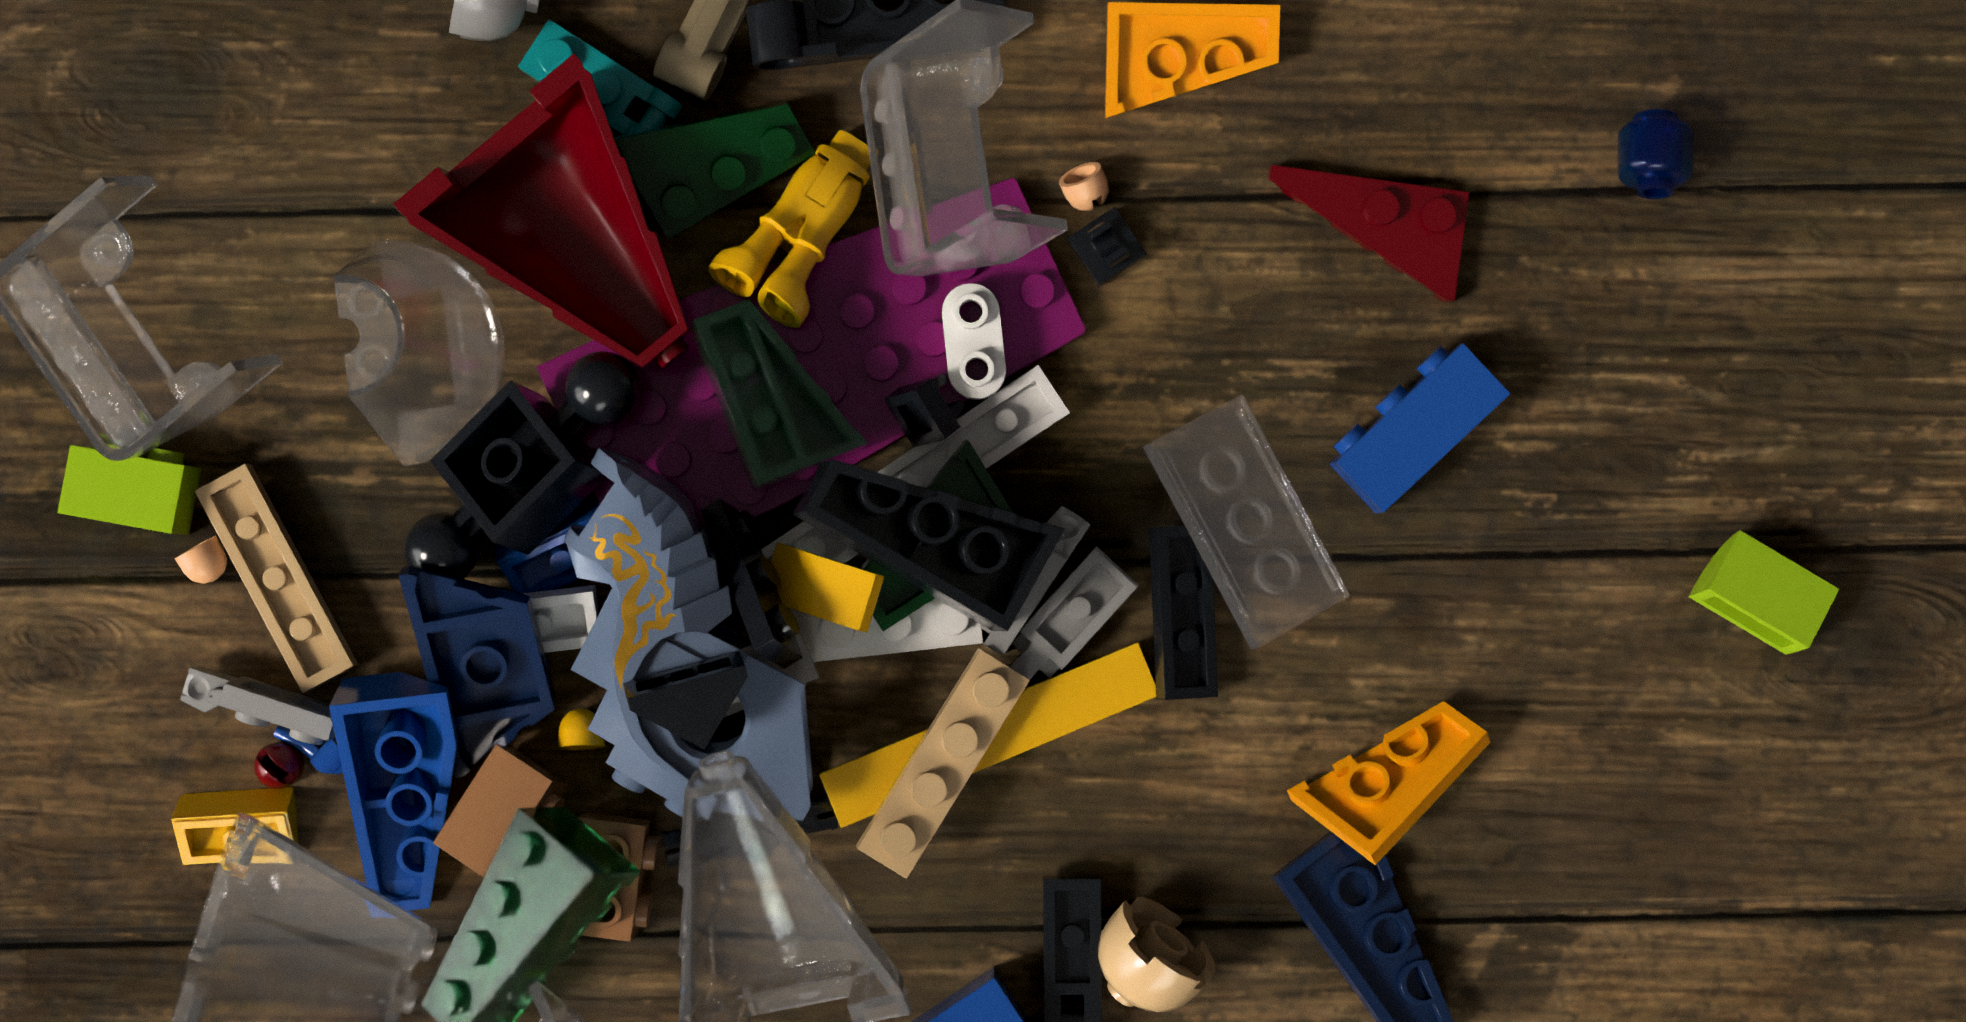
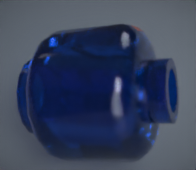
[1618,109,1693,199]

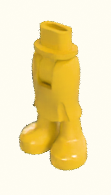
[708,130,876,328]

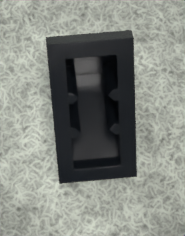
[623,651,748,750]

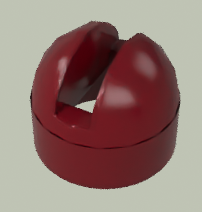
[254,742,304,789]

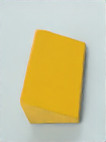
[171,787,299,865]

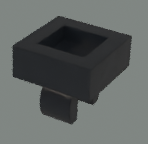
[1067,207,1146,287]
[884,375,964,447]

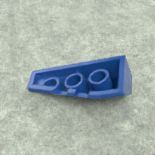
[329,672,458,915]

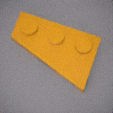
[1105,2,1280,118]

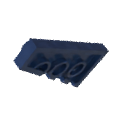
[1272,831,1454,1022]

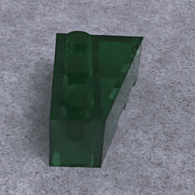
[691,299,868,492]

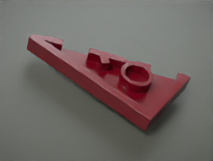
[1267,165,1469,303]

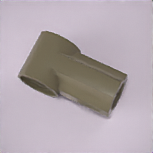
[653,0,751,101]

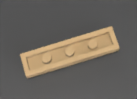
[195,464,359,693]
[856,648,1030,879]

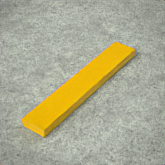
[819,642,1156,828]

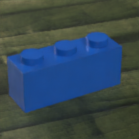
[1329,343,1510,514]

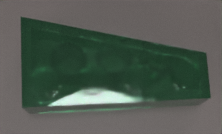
[421,807,641,1022]

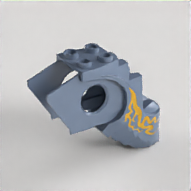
[564,447,813,821]

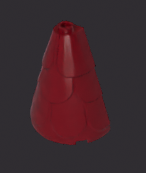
[393,54,691,369]

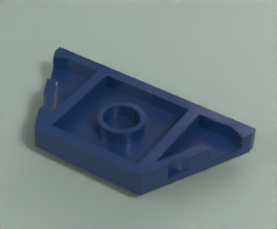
[398,566,557,778]

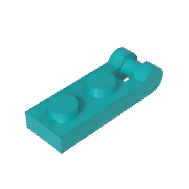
[518,19,683,135]

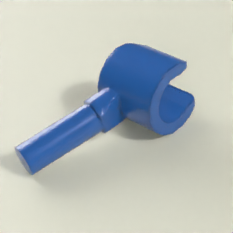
[274,725,343,774]

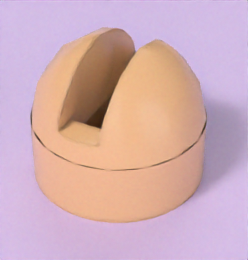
[1059,162,1109,211]
[174,535,227,584]

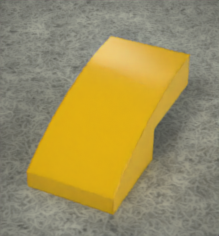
[771,542,885,633]

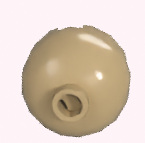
[1098,897,1215,1012]

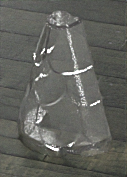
[678,751,911,1022]

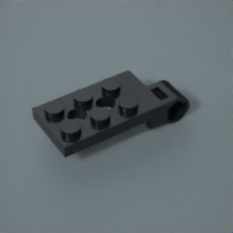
[746,0,1009,70]

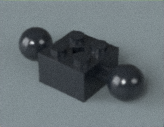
[405,351,641,579]

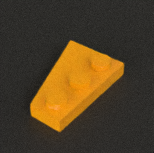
[1287,701,1490,865]

